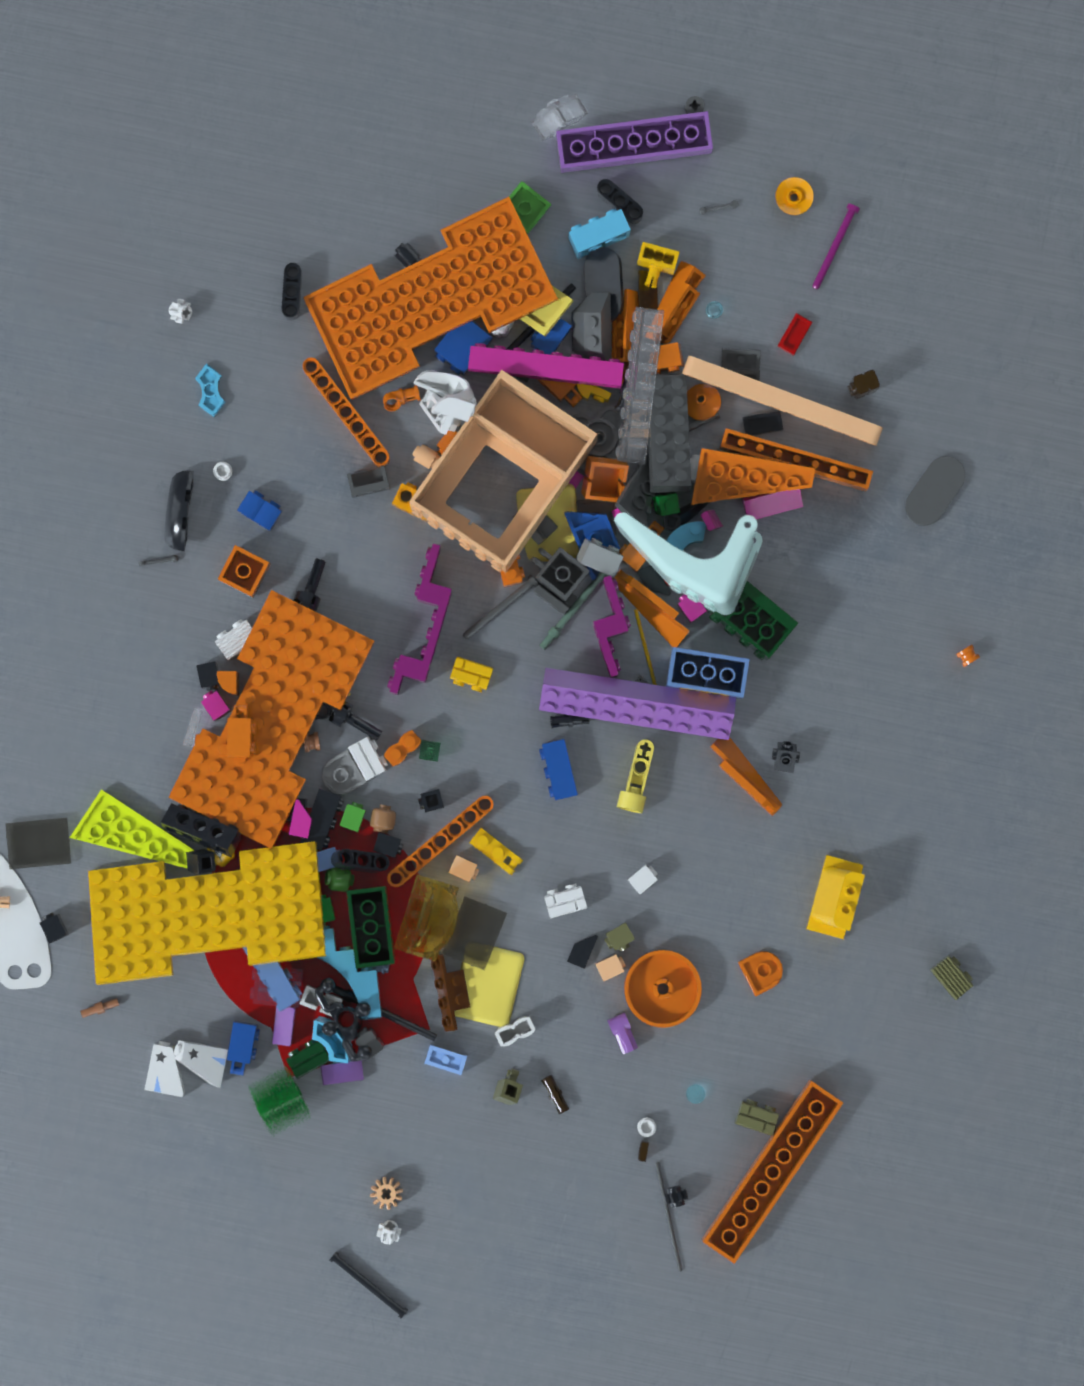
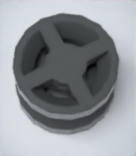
[685,96,704,114]

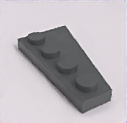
[614,449,656,527]

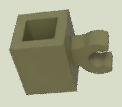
[493,1068,523,1105]

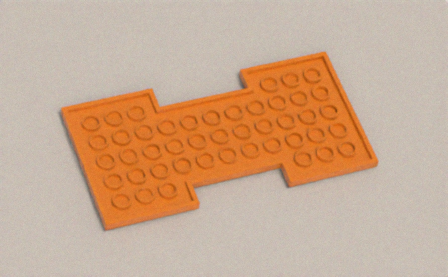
[303,197,558,400]
[169,590,375,849]

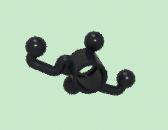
[315,978,373,1062]

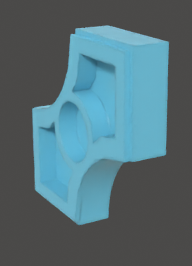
[195,364,226,417]

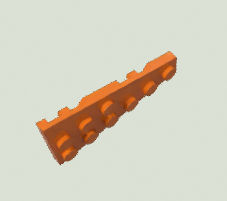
[691,448,815,505]

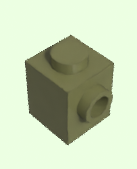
[604,922,635,952]

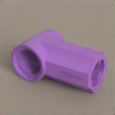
[607,1012,638,1054]

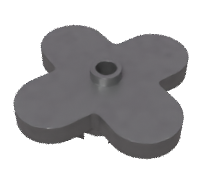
[572,406,631,470]

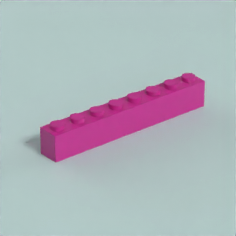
[468,343,624,389]

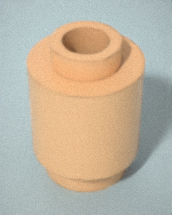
[412,444,441,469]

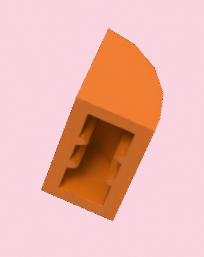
[217,671,239,696]

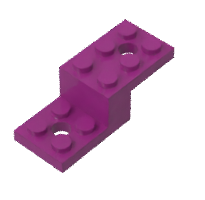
[593,575,631,678]

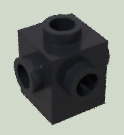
[772,741,800,773]

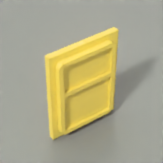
[520,286,574,337]

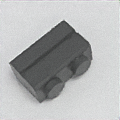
[355,1027,384,1059]

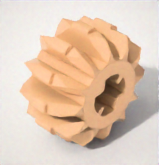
[370,1176,403,1210]

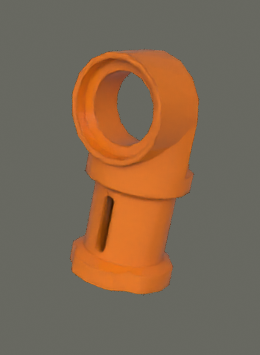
[383,385,421,411]

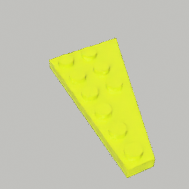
[69,789,195,869]

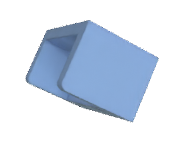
[424,1044,467,1075]

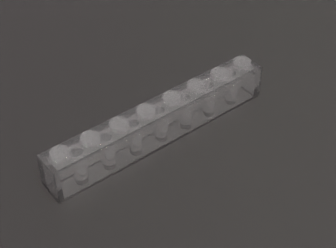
[616,307,664,464]

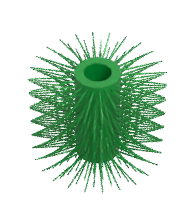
[248,1066,311,1136]

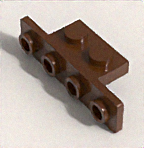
[431,954,470,1032]

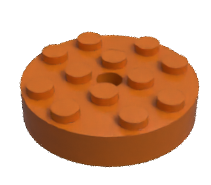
[624,950,702,1028]

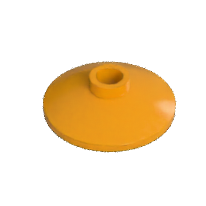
[775,177,814,215]

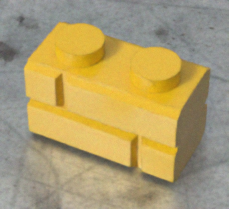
[450,656,494,693]

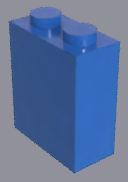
[434,321,493,376]

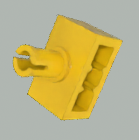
[637,242,680,288]

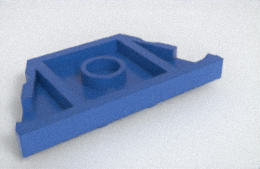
[564,511,620,580]

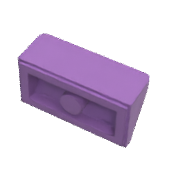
[272,1005,296,1046]

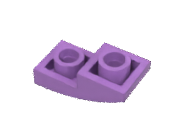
[320,1060,364,1085]

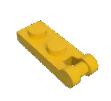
[469,828,523,876]

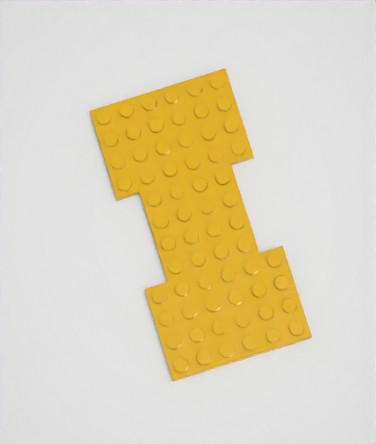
[88,841,326,985]

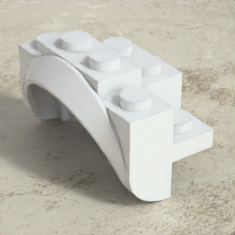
[413,370,477,434]

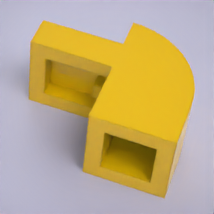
[577,384,612,403]

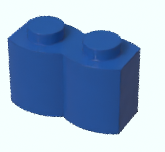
[237,490,282,531]

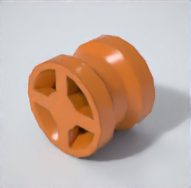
[956,644,980,667]

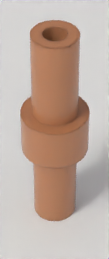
[80,998,119,1018]

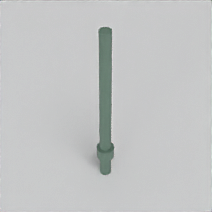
[539,572,607,650]

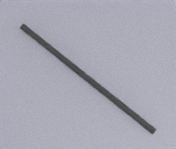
[655,1163,682,1272]

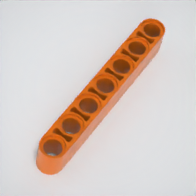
[303,357,390,468]
[387,796,494,887]

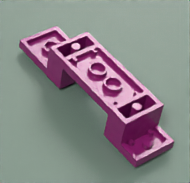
[387,543,452,695]

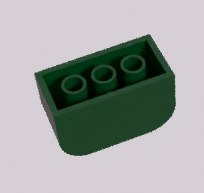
[346,886,395,968]

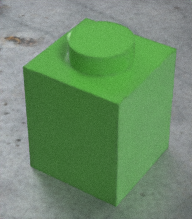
[339,802,366,832]

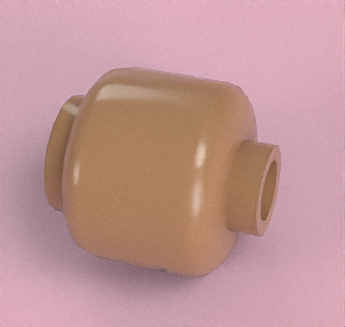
[370,804,396,833]

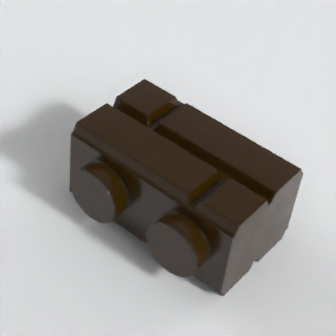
[847,369,880,399]

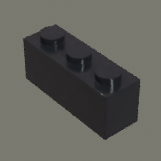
[300,788,344,851]

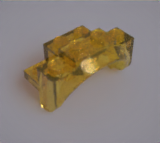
[394,874,459,961]

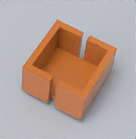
[581,456,629,502]

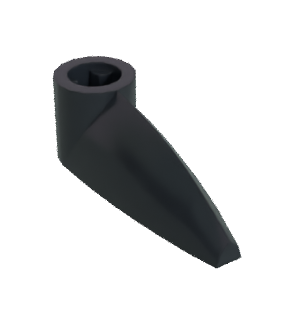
[663,502,709,532]

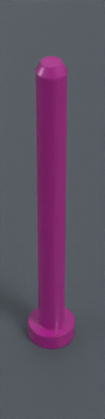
[813,203,860,290]

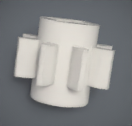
[168,299,192,324]
[376,1220,402,1245]

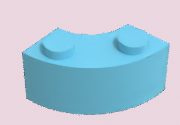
[666,521,706,551]
[312,1016,353,1063]

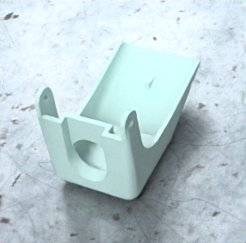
[614,513,763,615]

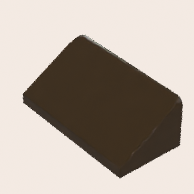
[638,270,658,310]

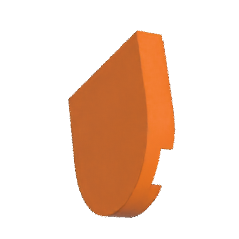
[738,951,783,997]

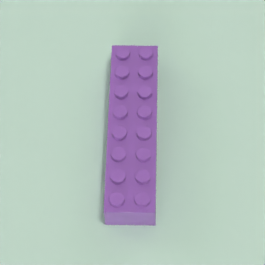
[556,111,713,173]

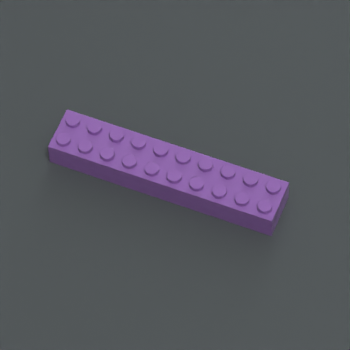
[539,668,736,740]

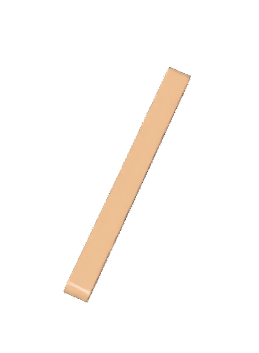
[682,355,883,446]

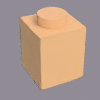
[448,855,479,882]
[595,954,626,982]

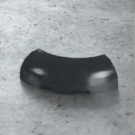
[165,470,194,551]

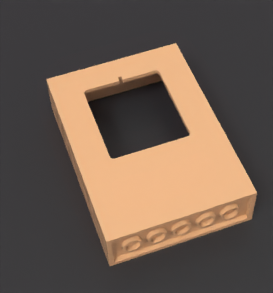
[409,370,597,573]

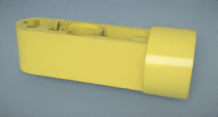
[616,739,654,814]

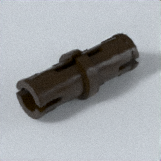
[541,1075,570,1114]

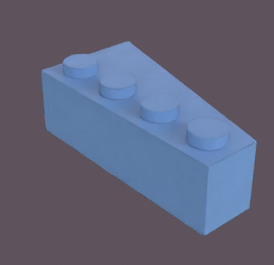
[242,947,302,1012]

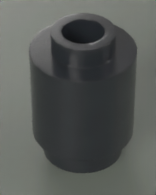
[395,243,422,267]

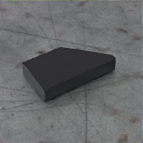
[567,935,598,969]

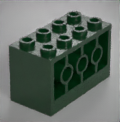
[708,581,798,661]

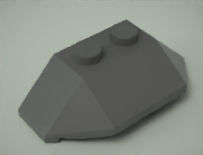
[571,292,612,361]

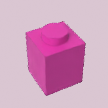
[677,594,707,623]
[201,690,231,721]

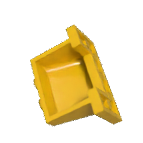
[806,855,865,939]

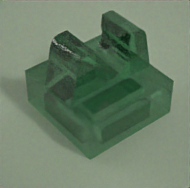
[419,740,441,762]

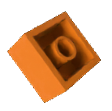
[218,545,271,598]

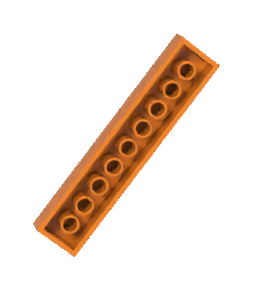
[701,1079,843,1264]

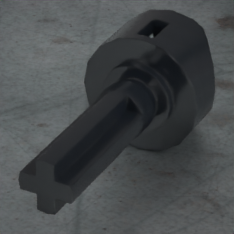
[293,558,326,611]
[329,701,383,740]

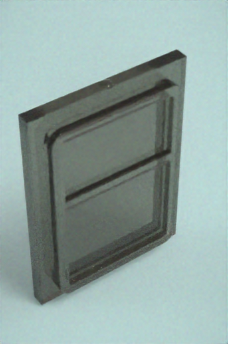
[5,818,71,869]
[442,896,507,971]

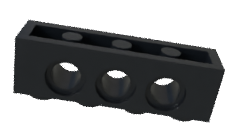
[160,803,242,857]

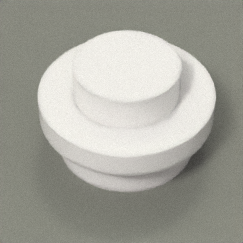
[213,462,233,481]
[637,1117,656,1137]

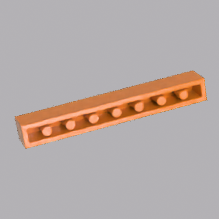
[719,428,873,492]

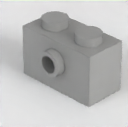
[576,538,624,577]

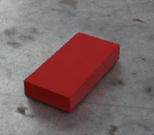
[777,313,813,356]

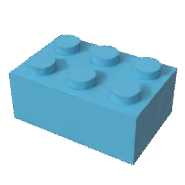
[568,208,631,260]

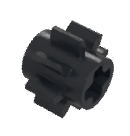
[664,1185,688,1208]

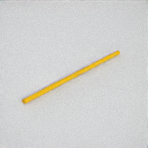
[634,609,657,685]

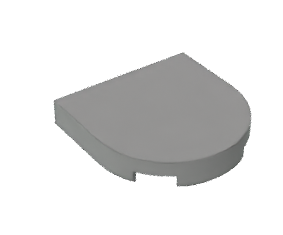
[322,749,367,795]

